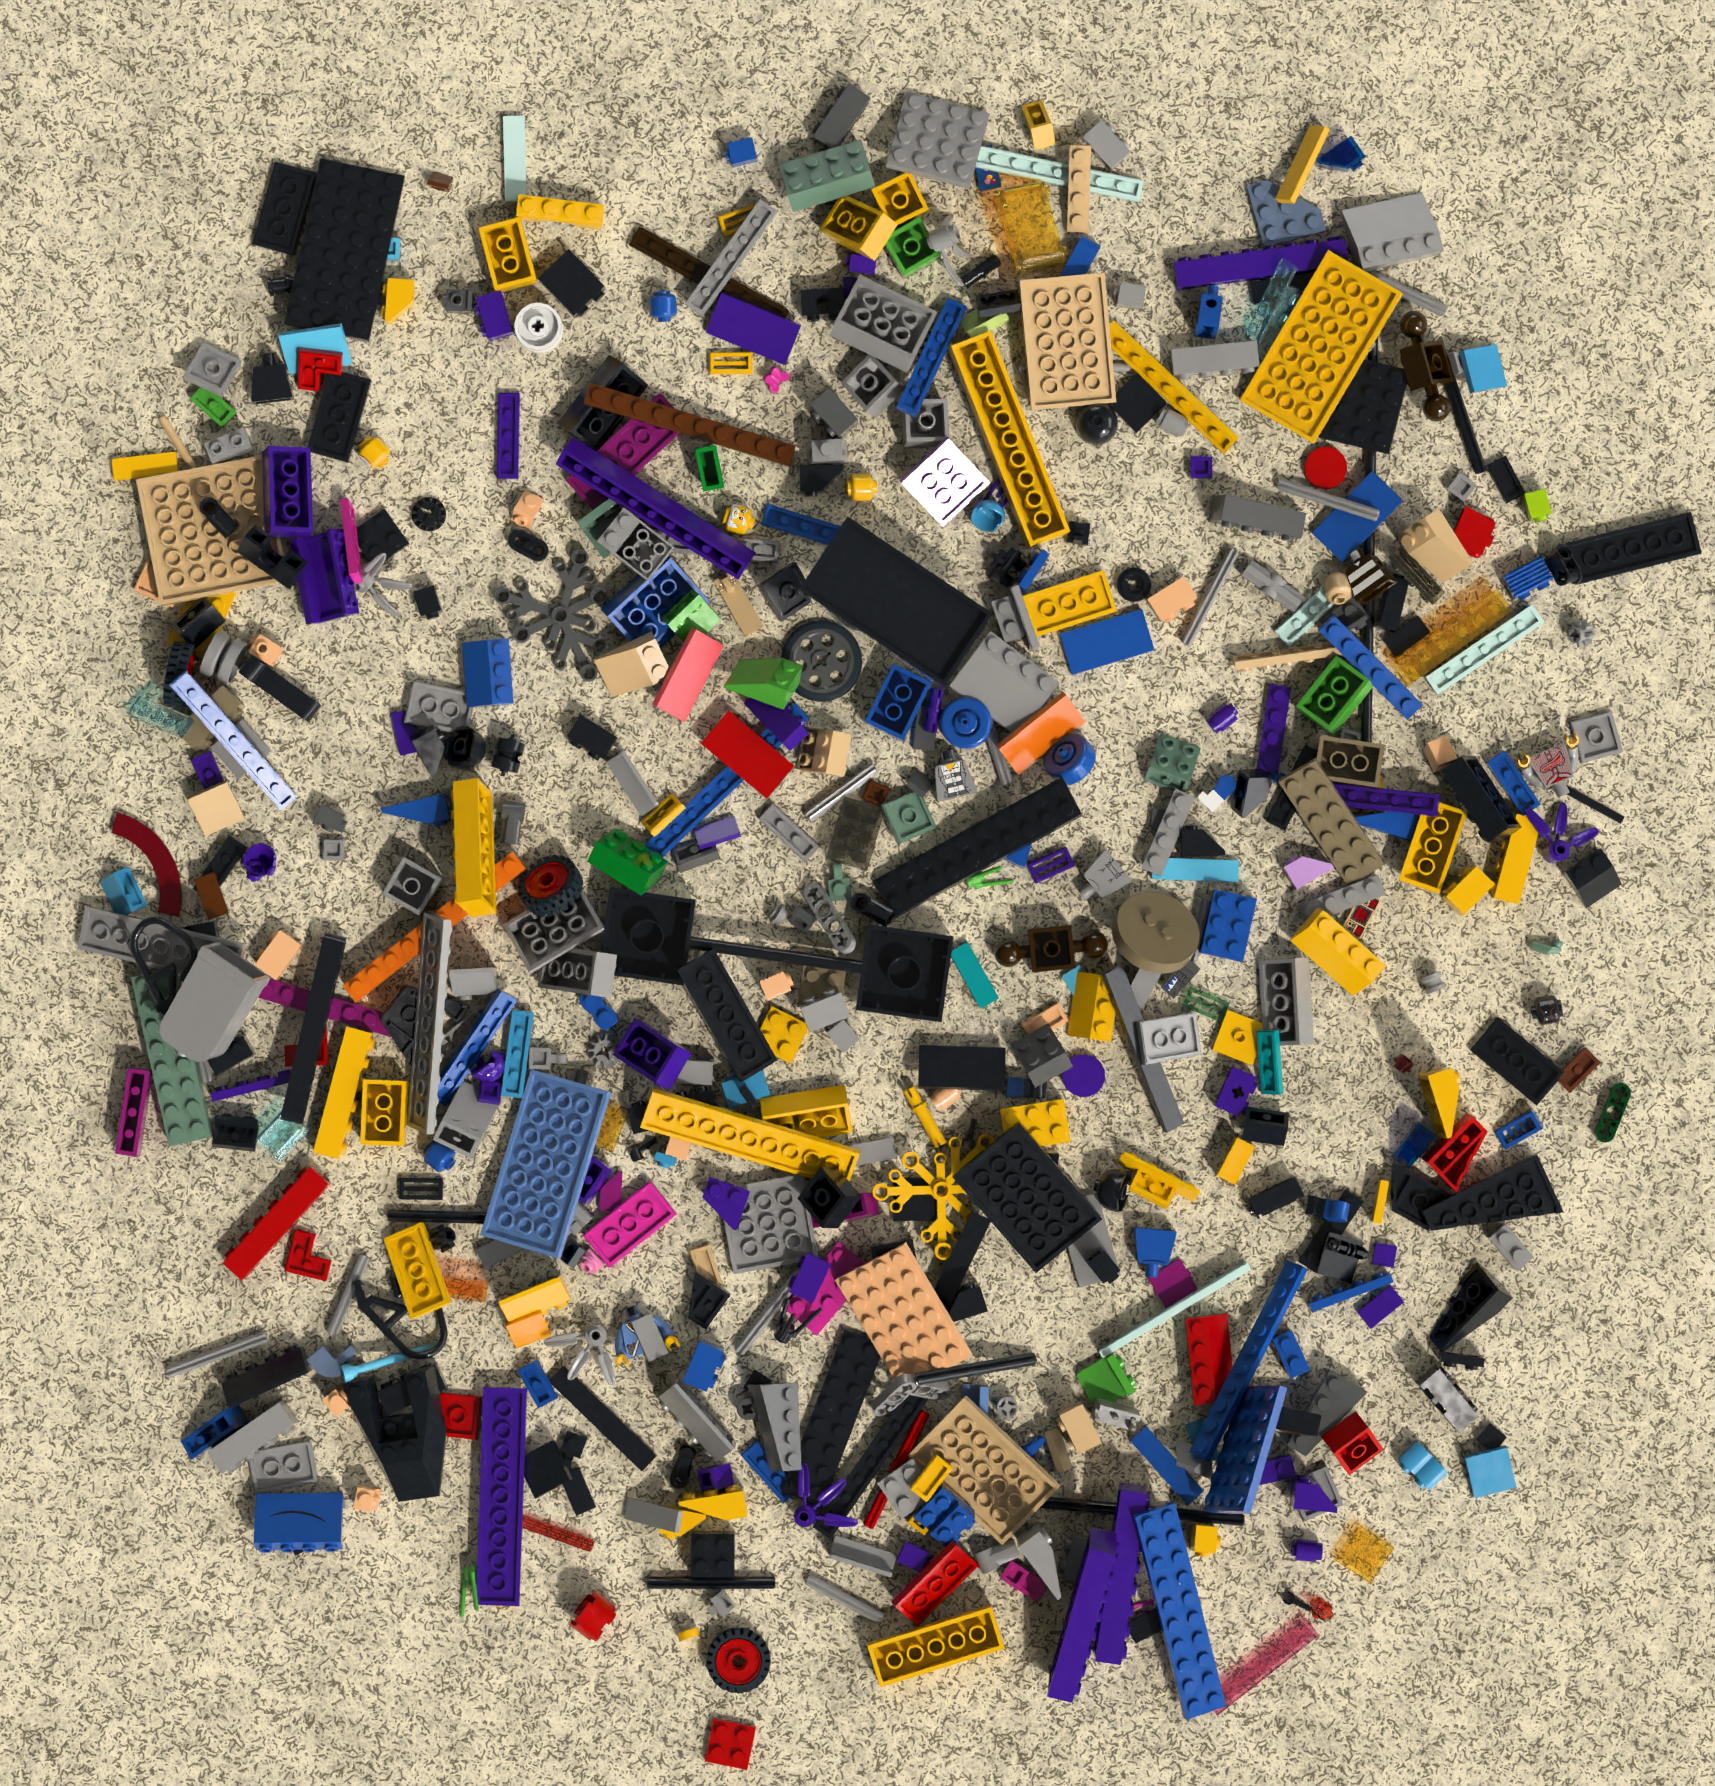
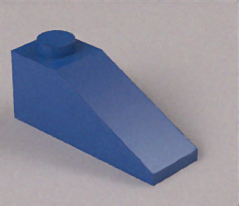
[381,794,452,827]
[1355,812,1420,842]
[181,1405,249,1460]

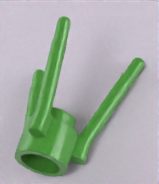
[966,866,1014,890]
[460,1565,479,1617]

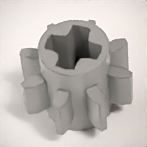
[1568,620,1595,648]

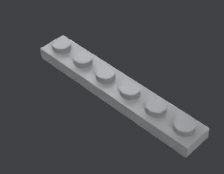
[685,199,778,317]

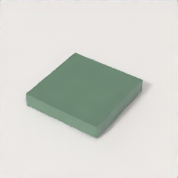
[880,791,937,845]

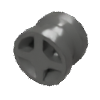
[737,1397,757,1420]

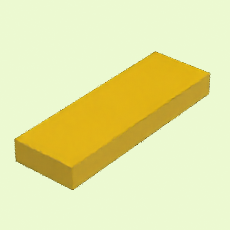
[112,452,179,481]

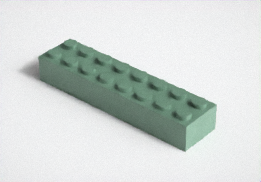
[131,972,214,1146]

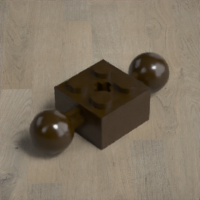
[1399,311,1454,422]
[995,925,1108,973]

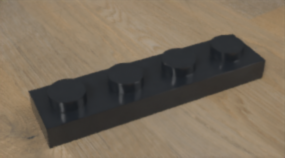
[1298,1189,1364,1273]

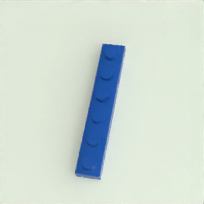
[896,298,967,418]
[1318,614,1423,720]
[437,988,518,1106]

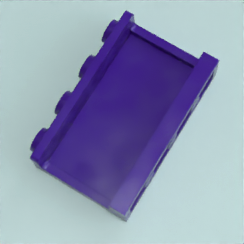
[290,529,359,625]

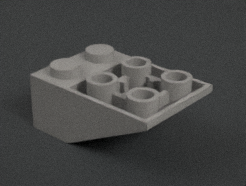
[597,508,675,581]
[433,1081,502,1159]

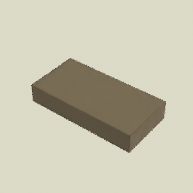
[1044,1426,1072,1473]

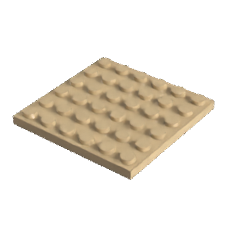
[136,455,284,606]

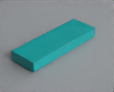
[951,942,999,1009]
[1256,1029,1284,1095]

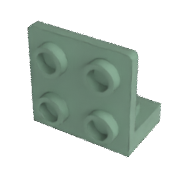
[577,499,621,558]
[1144,734,1201,792]

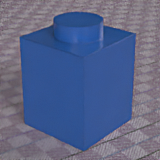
[724,137,758,168]

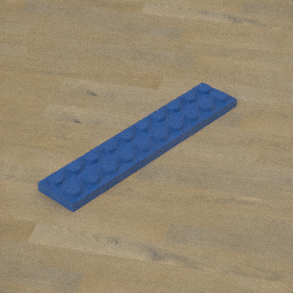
[1132,1502,1226,1720]

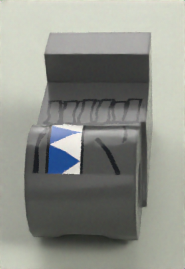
[1161,960,1200,998]

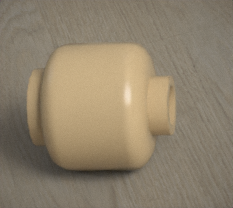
[1324,572,1353,605]

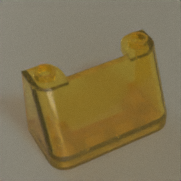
[992,181,1069,279]

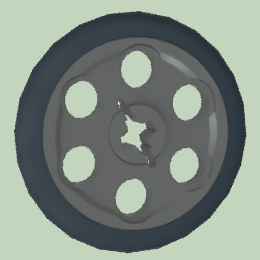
[781,620,862,702]

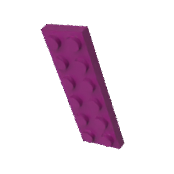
[565,393,679,510]

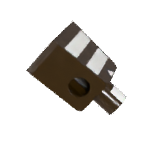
[1345,549,1398,605]

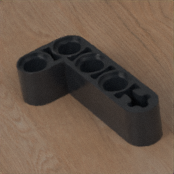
[238,655,322,723]

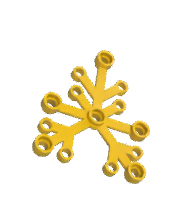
[871,1134,995,1260]

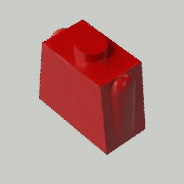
[1453,506,1496,559]

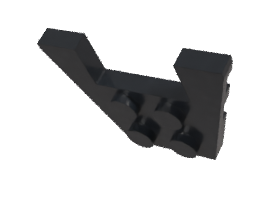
[379,984,469,1067]

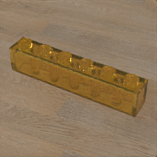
[1391,589,1513,688]

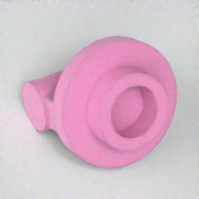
[580,1248,605,1274]

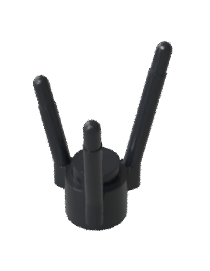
[774,1297,822,1344]

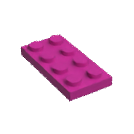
[787,1241,865,1336]

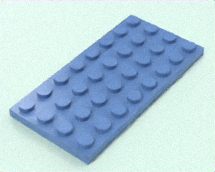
[480,1069,611,1259]

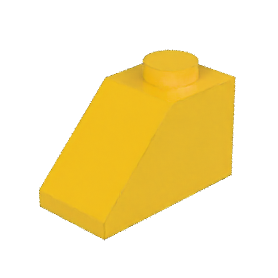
[1021,100,1056,150]
[659,1505,706,1539]

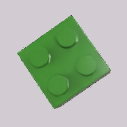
[884,217,941,279]

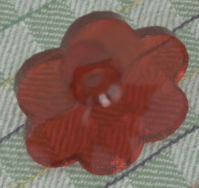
[1310,1597,1334,1621]

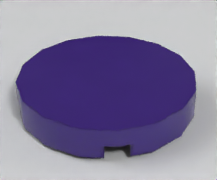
[1062,1054,1105,1097]

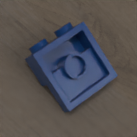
[913,1485,975,1547]

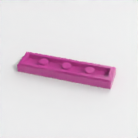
[340,498,363,584]

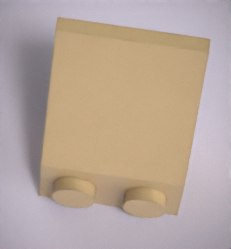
[1397,509,1474,583]
[593,631,670,697]

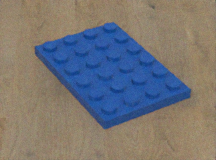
[1204,1385,1287,1514]

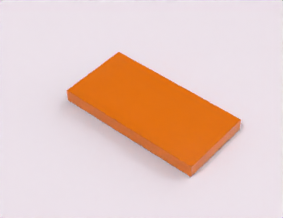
[996,692,1085,776]

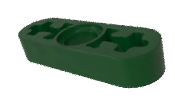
[1594,1083,1631,1143]

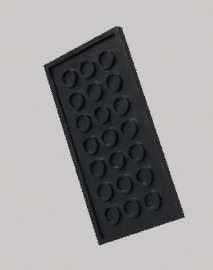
[284,158,405,342]

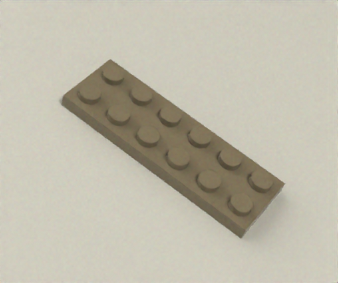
[1279,758,1385,886]

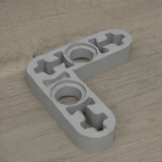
[872,1374,951,1417]

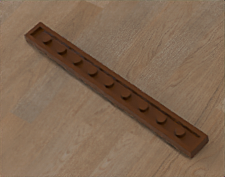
[583,383,796,467]

